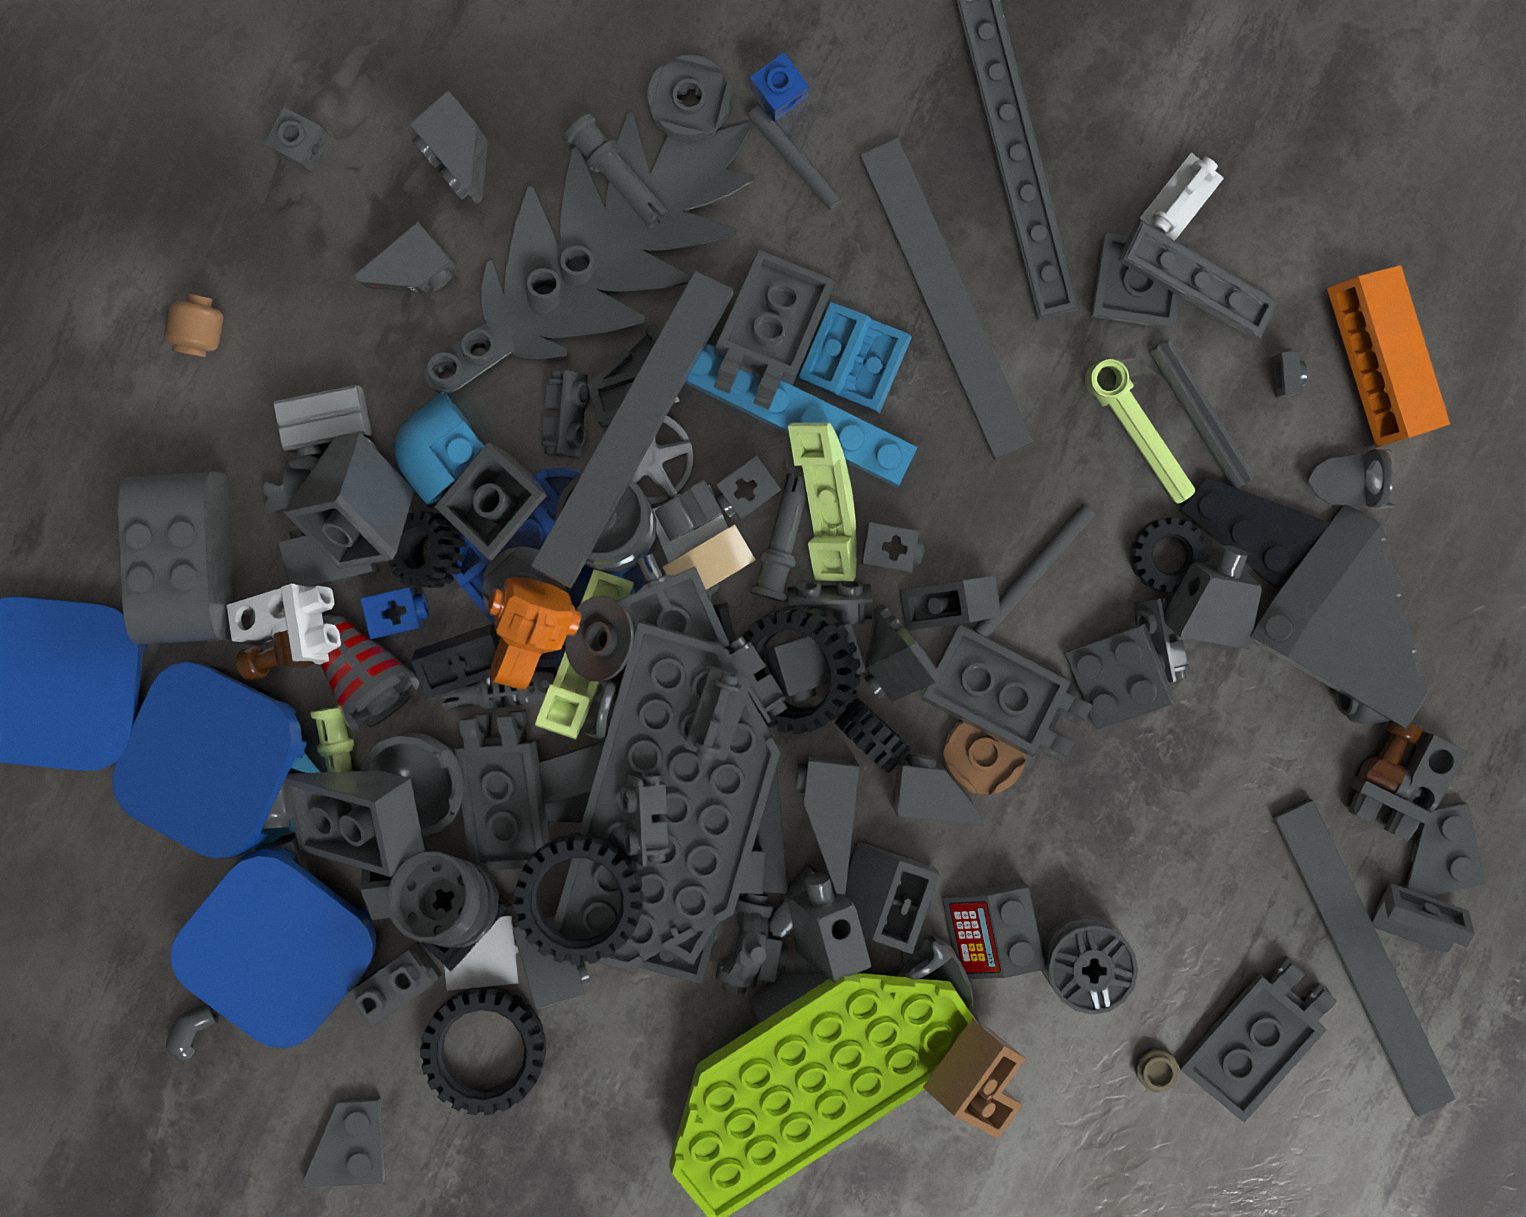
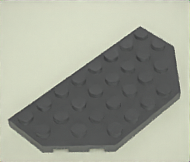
[552,621,781,971]

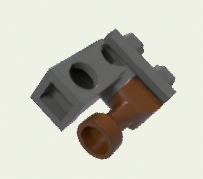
[1349,721,1468,841]

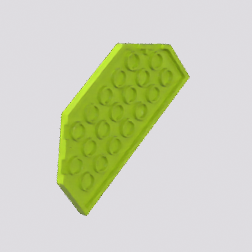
[669,973,976,1217]

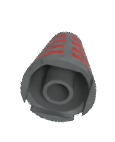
[320,614,419,732]

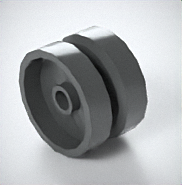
[555,474,657,572]

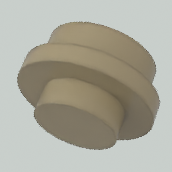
[1137,1050,1179,1092]

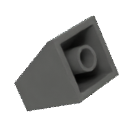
[283,432,414,569]

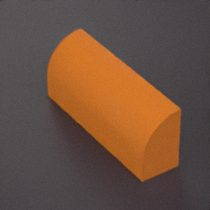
[1327,265,1450,447]

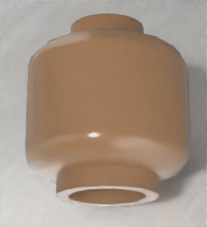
[164,294,224,358]

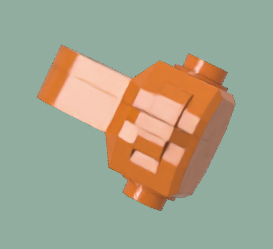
[487,577,581,690]

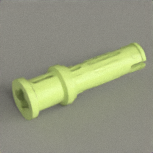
[310,705,354,772]

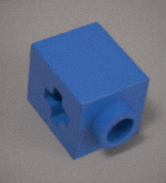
[750,52,809,122]
[361,587,429,640]

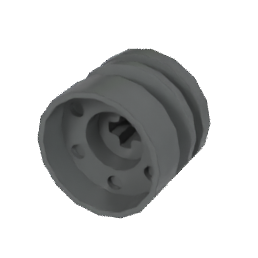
[387,852,499,948]
[1042,914,1138,1014]

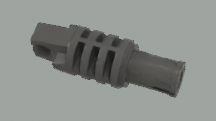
[441,667,556,710]

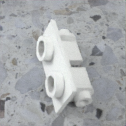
[1139,152,1224,240]

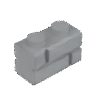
[274,385,372,458]

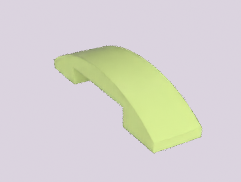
[788,422,857,581]
[535,569,634,740]

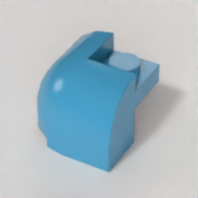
[394,392,485,509]

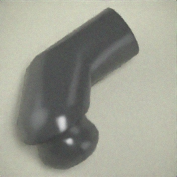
[166,1004,219,1061]

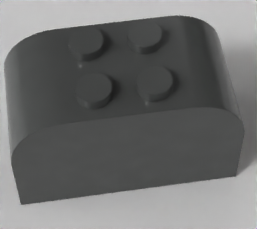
[118,471,234,644]

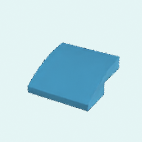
[798,301,912,414]

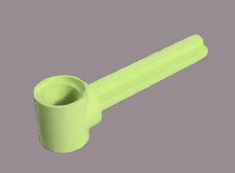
[1085,359,1195,504]

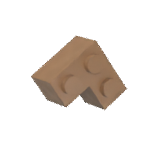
[923,1019,1026,1139]

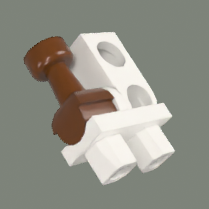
[227,584,341,682]

